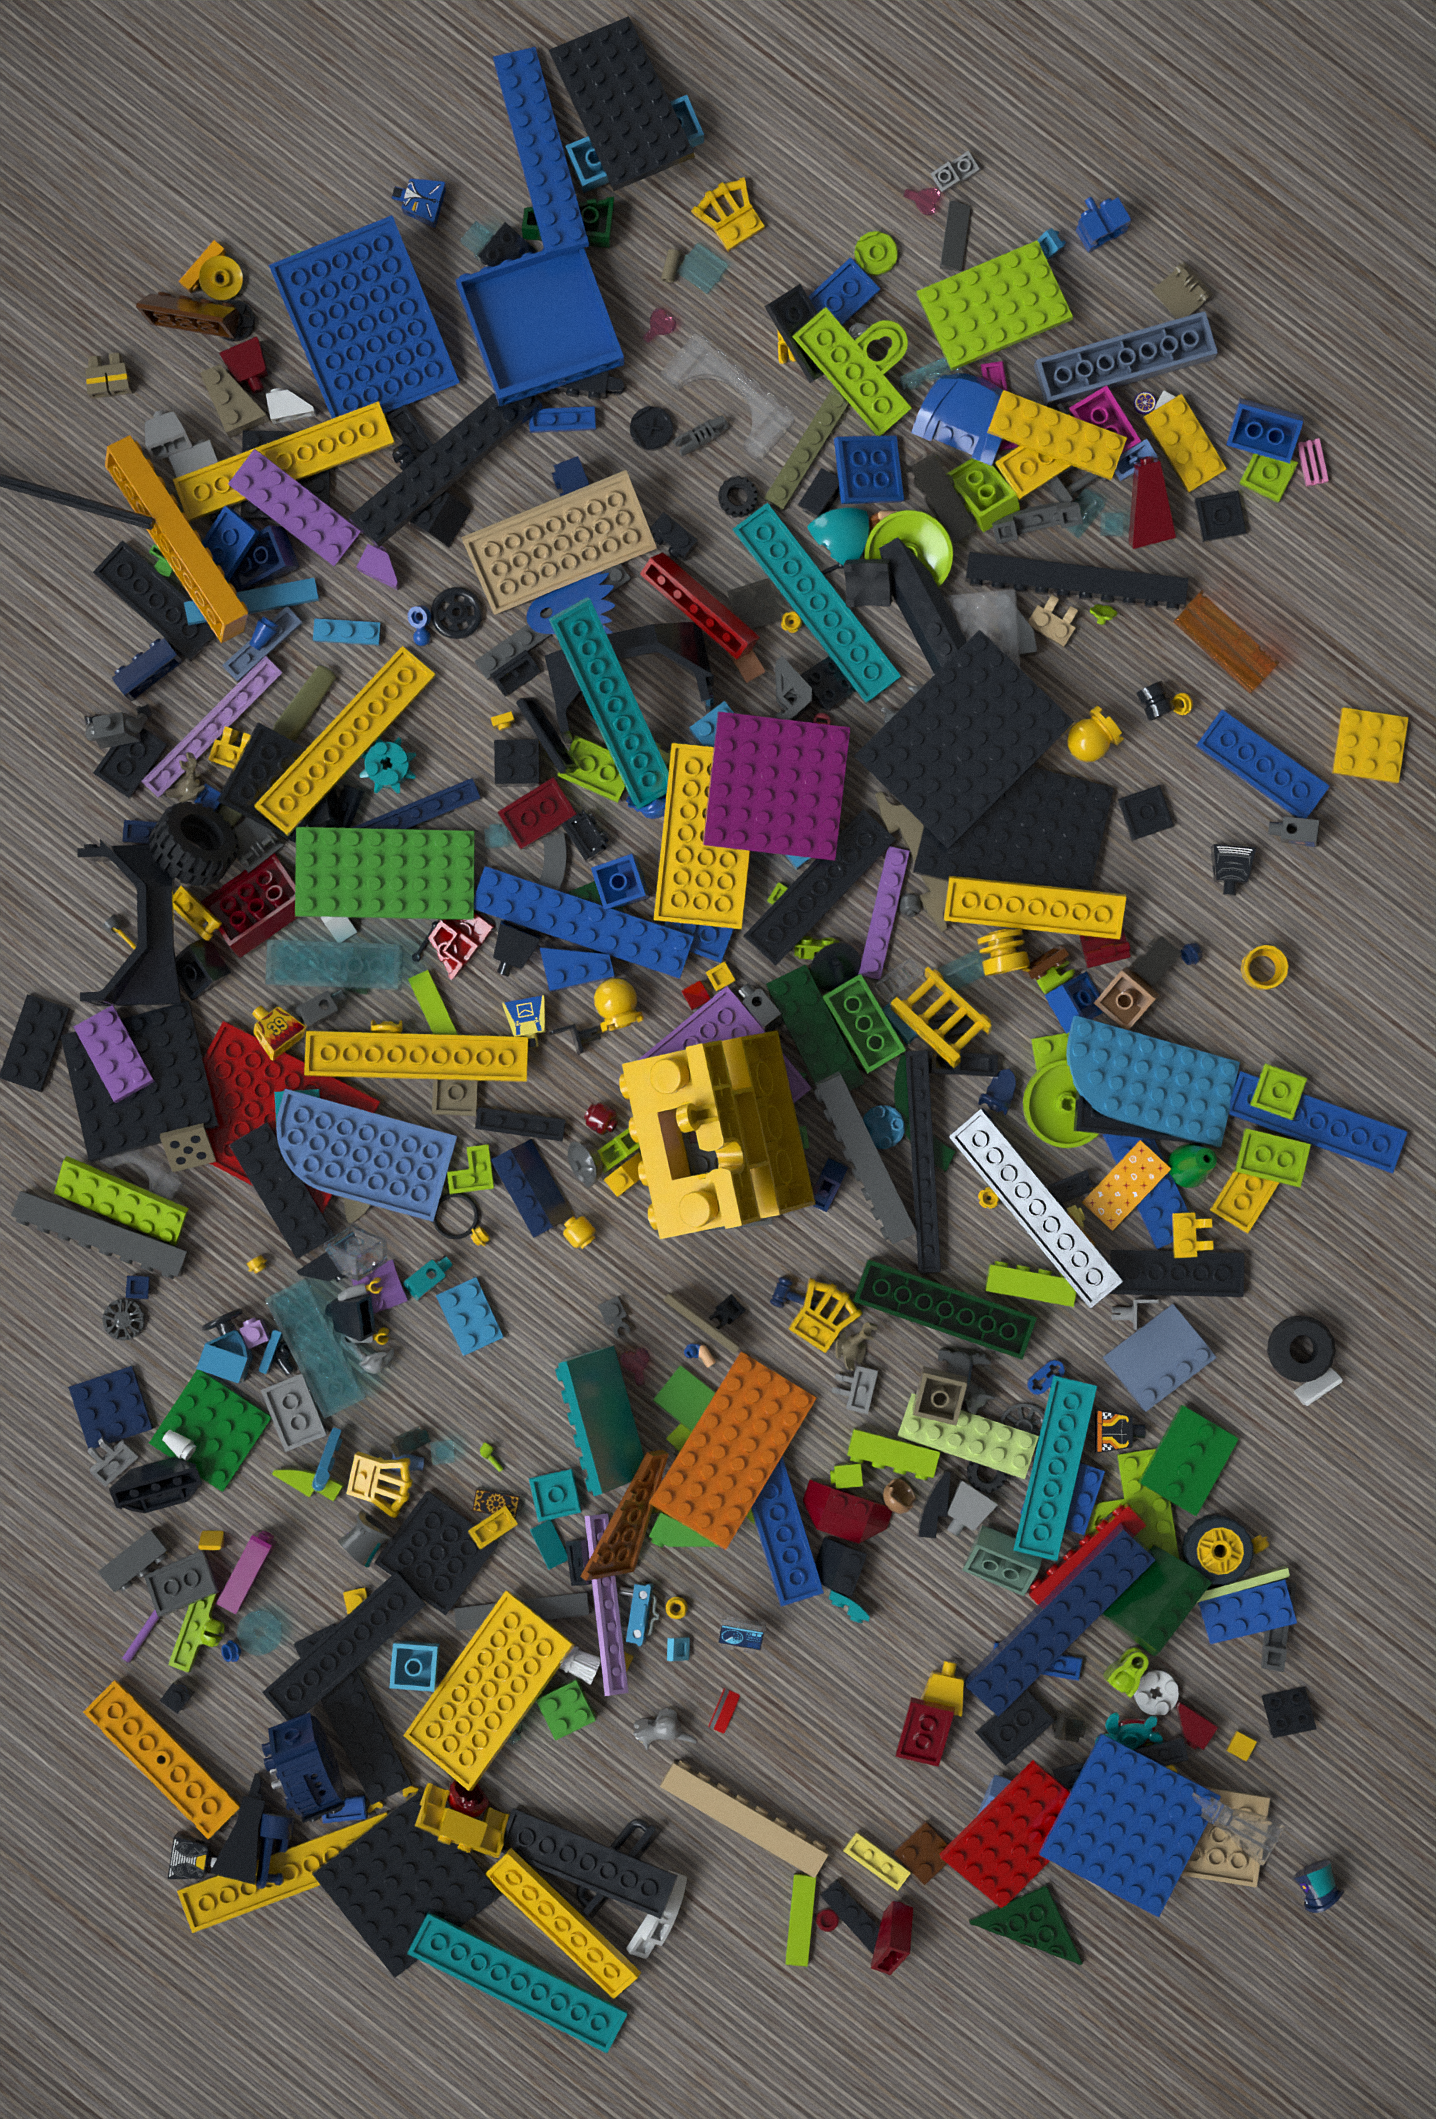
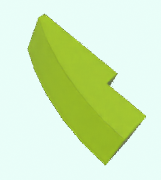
[597,1128,640,1174]
[272,1468,345,1501]

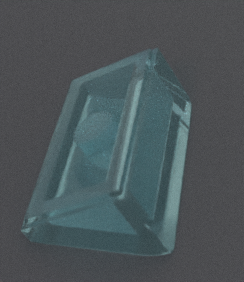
[1065,489,1105,539]
[938,950,985,990]

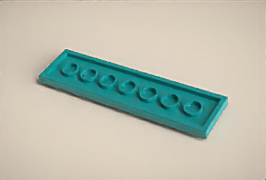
[1013,1376,1097,1561]

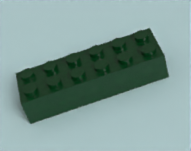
[766,964,865,1092]

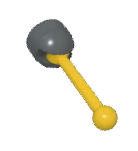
[102,914,136,949]

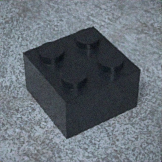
[494,739,540,787]

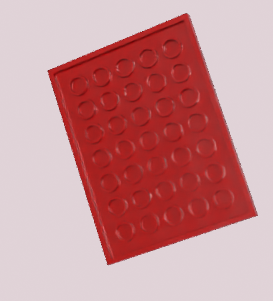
[203,1021,381,1214]

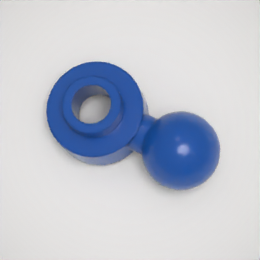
[408,605,431,646]

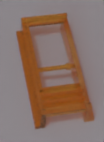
[1173,590,1280,693]

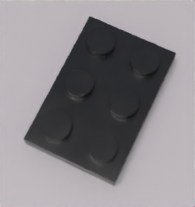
[93,728,168,799]
[975,1689,1055,1766]

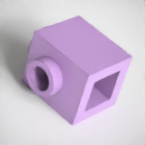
[239,1317,271,1349]

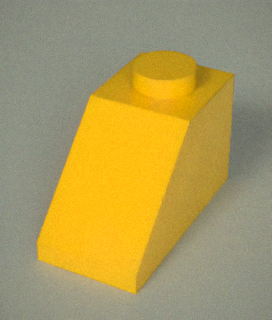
[604,1153,643,1197]

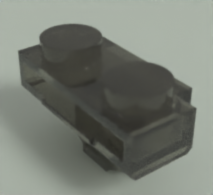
[390,1426,431,1458]

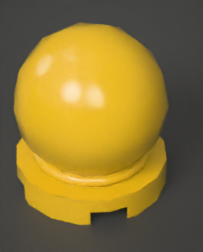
[1067,706,1124,762]
[594,978,644,1032]

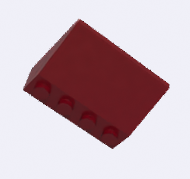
[200,853,298,958]

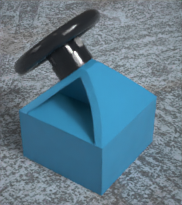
[196,1308,253,1384]

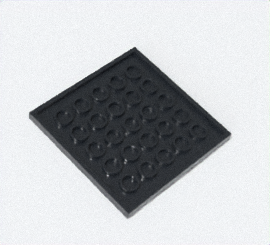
[61,1001,219,1162]
[312,1790,501,1978]

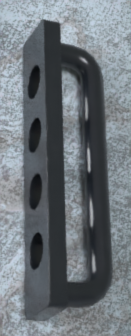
[576,1819,662,1918]

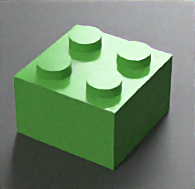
[536,1677,597,1741]

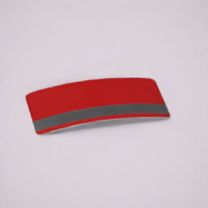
[708,1688,740,1734]

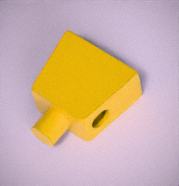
[921,1661,964,1717]

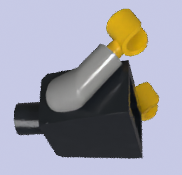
[325,1277,389,1345]

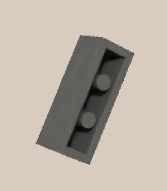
[98,1528,170,1593]

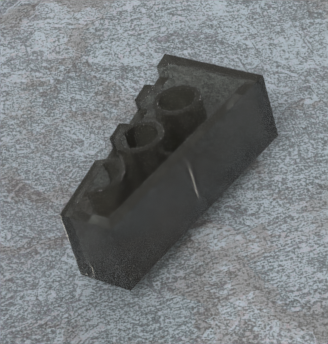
[903,453,977,543]

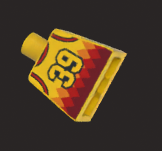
[252,1005,306,1061]

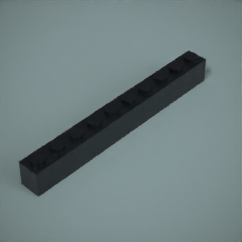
[965,552,1189,611]

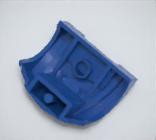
[911,373,1003,466]

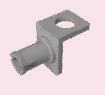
[1112,1299,1161,1330]

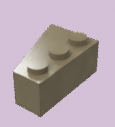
[200,364,270,438]

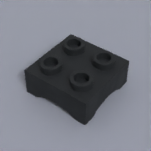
[844,559,892,607]

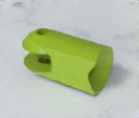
[1035,960,1075,994]

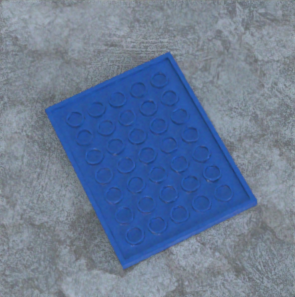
[269,215,460,419]

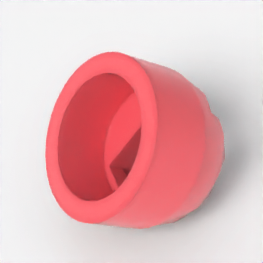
[813,713,831,725]

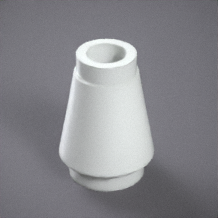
[162,1430,197,1461]

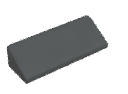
[940,200,970,271]

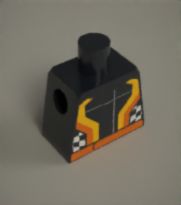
[1095,1409,1146,1453]

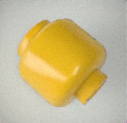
[563,1216,596,1249]

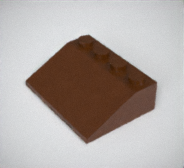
[136,292,240,339]

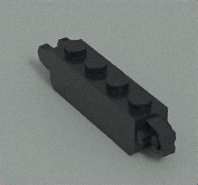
[545,371,625,400]

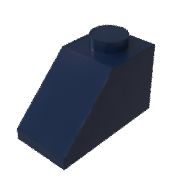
[812,1158,848,1212]

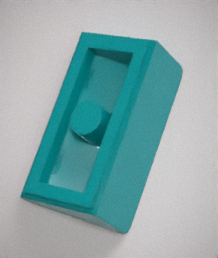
[530,1520,568,1570]

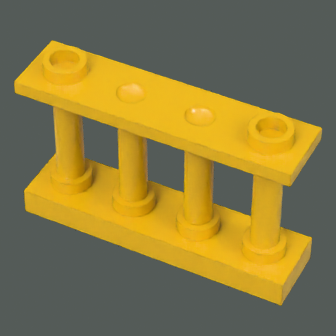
[890,967,992,1068]

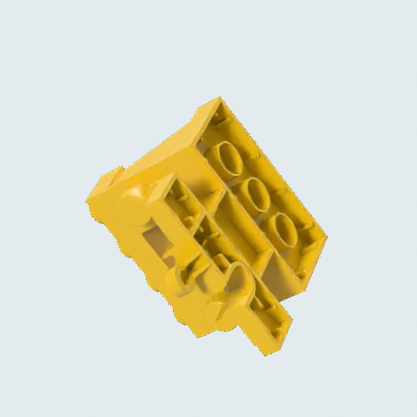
[619,1031,816,1239]

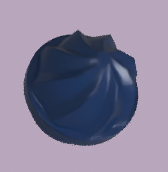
[1180,943,1203,965]

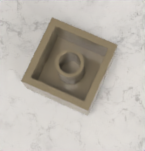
[912,1366,967,1425]

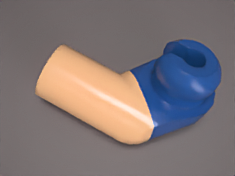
[684,1343,716,1368]

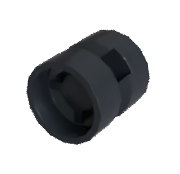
[1136,681,1175,721]

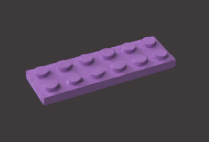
[228,449,361,566]

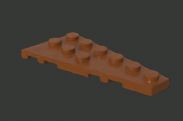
[580,1450,669,1581]

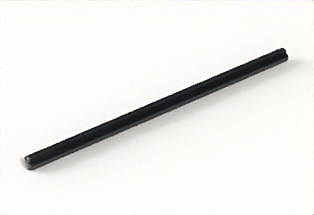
[0,474,155,530]

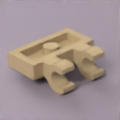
[1028,595,1078,647]

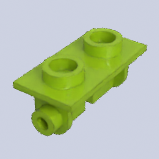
[794,936,839,959]

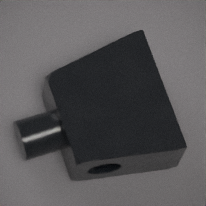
[493,920,541,976]

